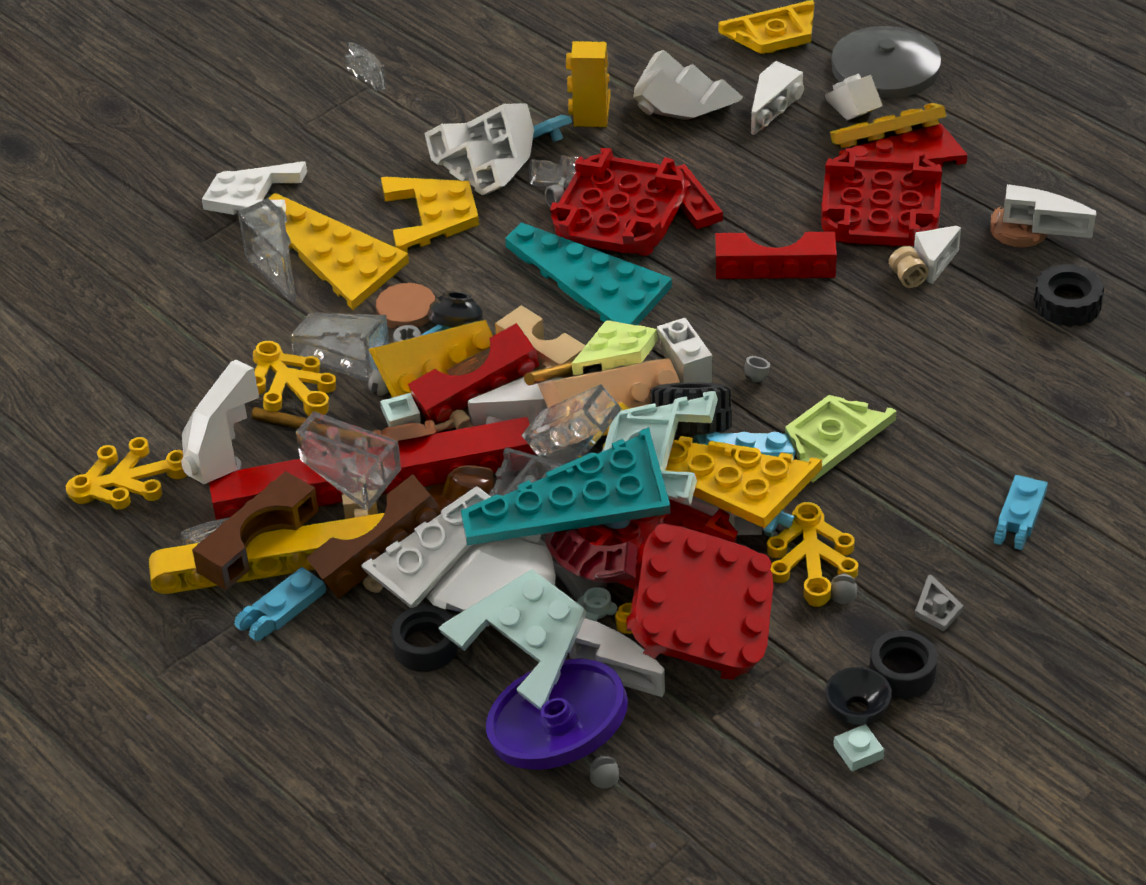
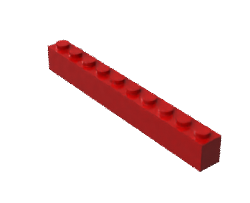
[209,417,537,526]

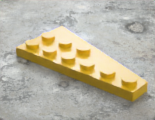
[260,193,409,310]
[603,436,822,528]

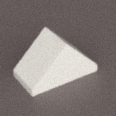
[914,226,961,284]

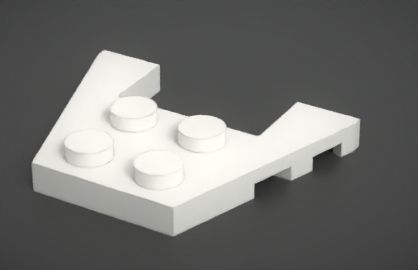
[202,162,307,222]

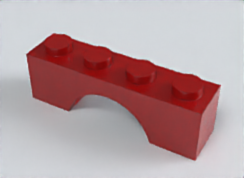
[715,232,837,279]
[408,323,540,425]

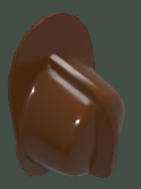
[428,465,503,509]

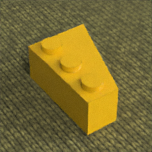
[566,42,611,127]

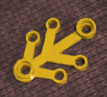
[253,341,336,419]
[66,437,188,509]
[767,502,858,607]

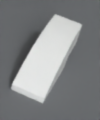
[1003,184,1096,238]
[569,618,665,697]

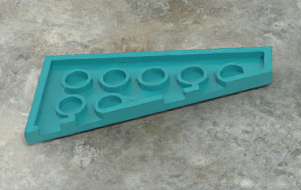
[505,222,672,326]
[461,427,670,546]

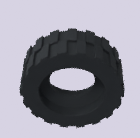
[1034,264,1104,326]

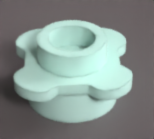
[577,587,617,621]

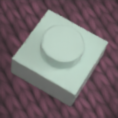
[380,393,421,427]
[834,724,884,771]

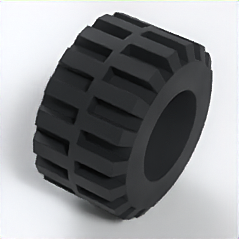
[650,382,732,435]

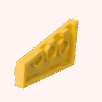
[830,103,946,148]
[368,320,493,398]

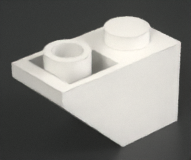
[825,74,882,121]
[657,318,712,383]

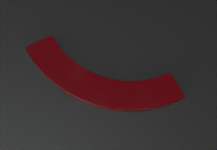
[545,528,638,583]

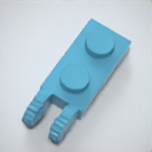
[994,474,1048,550]
[234,567,326,641]

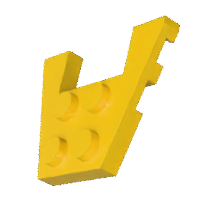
[381,177,479,252]

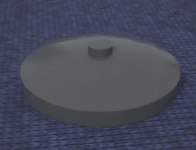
[831,26,941,98]

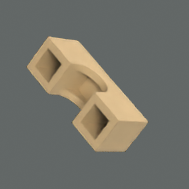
[495,305,586,378]

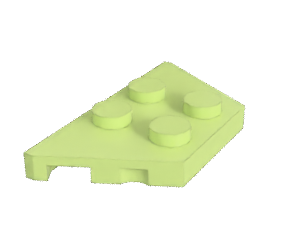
[571,321,658,375]
[785,395,897,483]

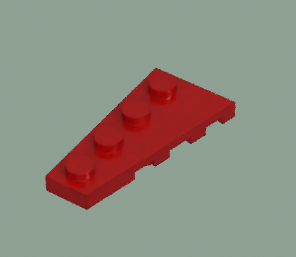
[839,123,968,166]

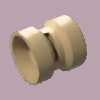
[889,246,929,288]

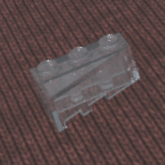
[521,384,622,470]
[296,411,401,512]

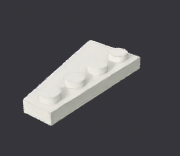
[361,486,491,608]

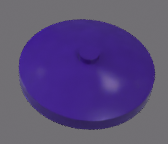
[486,659,628,770]

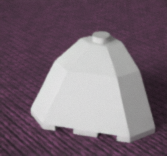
[633,50,743,120]
[424,104,534,195]
[181,360,259,484]
[426,534,556,626]

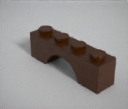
[192,471,319,591]
[306,474,441,599]

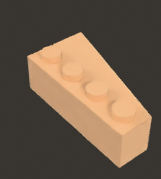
[538,358,680,442]

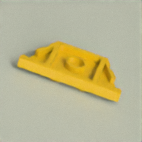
[718,0,814,54]

